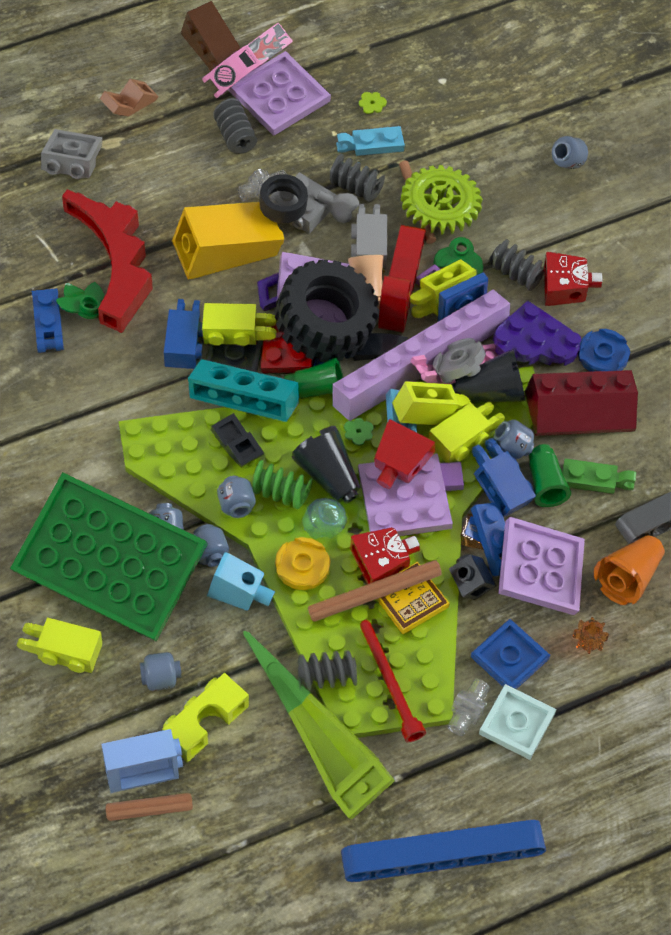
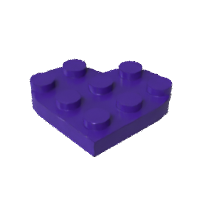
[493,301,581,366]

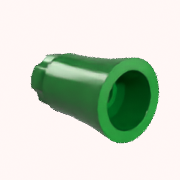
[284,358,344,399]
[528,444,571,507]

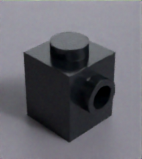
[449,554,497,600]

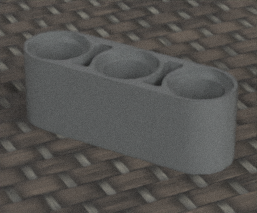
[615,492,671,545]

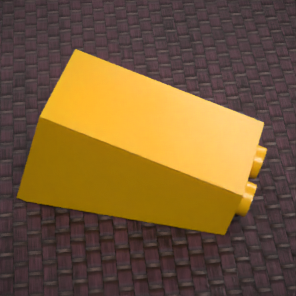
[172,202,284,279]

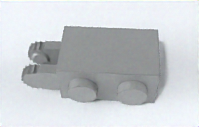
[351,204,387,270]

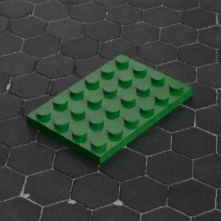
[10,472,208,642]

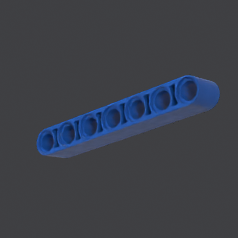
[341,820,546,882]

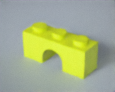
[162,673,249,763]

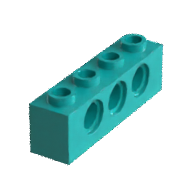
[188,359,299,422]

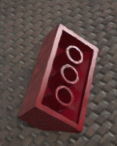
[524,370,638,436]

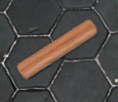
[106,793,193,821]

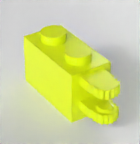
[410,259,477,318]
[202,303,277,346]
[392,381,471,425]
[429,402,505,463]
[16,617,103,673]

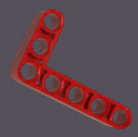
[378,225,426,333]

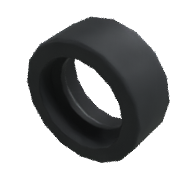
[259,174,308,223]

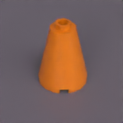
[594,535,665,605]

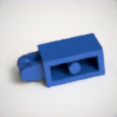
[164,299,203,369]
[472,438,536,518]

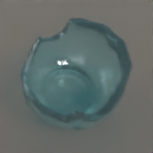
[302,498,347,539]

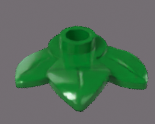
[433,237,483,275]
[56,282,104,319]

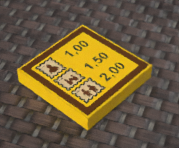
[376,562,449,634]

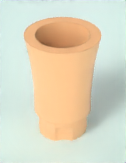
[348,255,384,310]

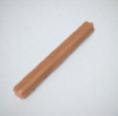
[308,560,442,621]

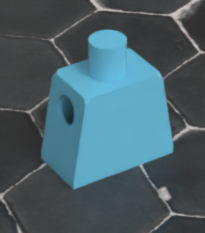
[207,552,275,610]

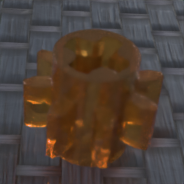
[573,617,609,654]

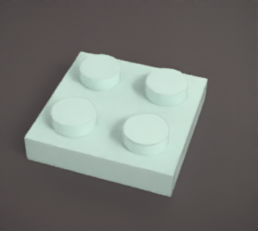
[479,684,556,760]

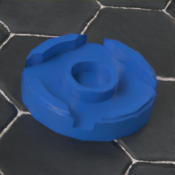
[578,329,630,372]

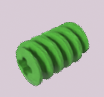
[252,460,313,509]

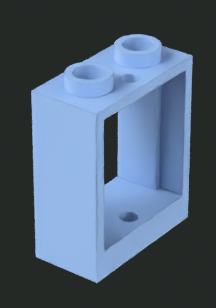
[101,729,183,793]

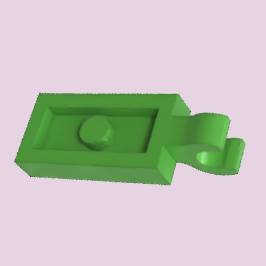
[563,459,636,494]

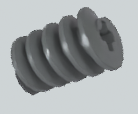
[213,98,257,154]
[330,154,385,202]
[488,239,544,291]
[297,650,357,690]

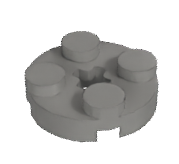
[433,338,486,383]

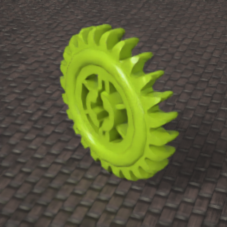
[400,165,483,235]

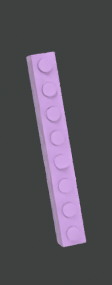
[333,290,510,421]

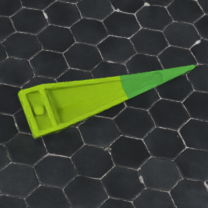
[243,631,395,819]

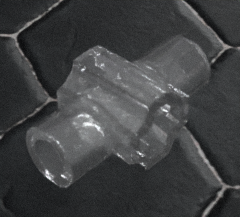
[237,169,286,202]
[447,679,490,736]

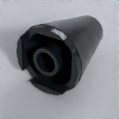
[451,349,526,403]
[291,426,360,504]

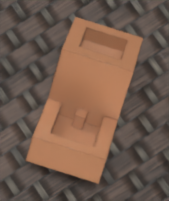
[99,79,159,117]

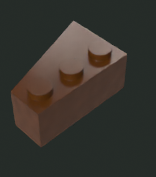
[181,1,241,72]

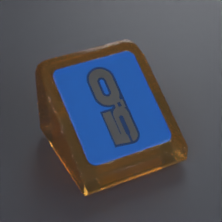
[460,513,483,550]

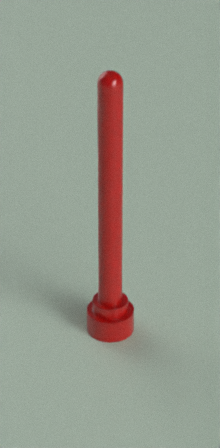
[360,620,427,743]

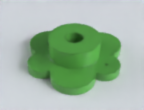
[344,418,374,446]

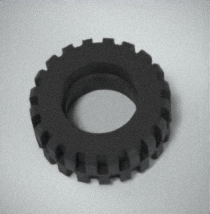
[275,259,379,362]

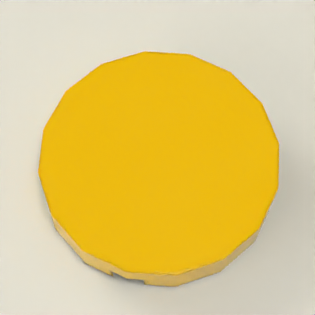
[275,537,330,590]

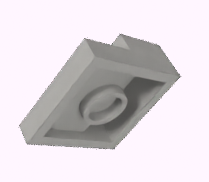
[41,129,102,179]
[269,172,336,234]

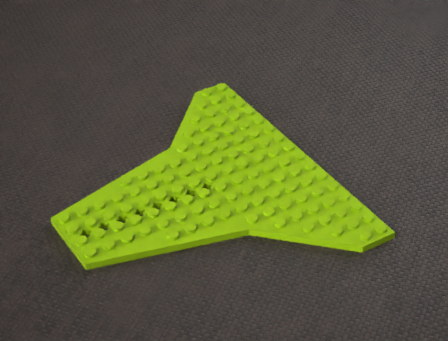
[119,366,535,738]

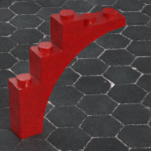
[62,189,153,333]

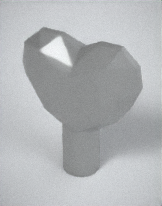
[317,190,359,223]

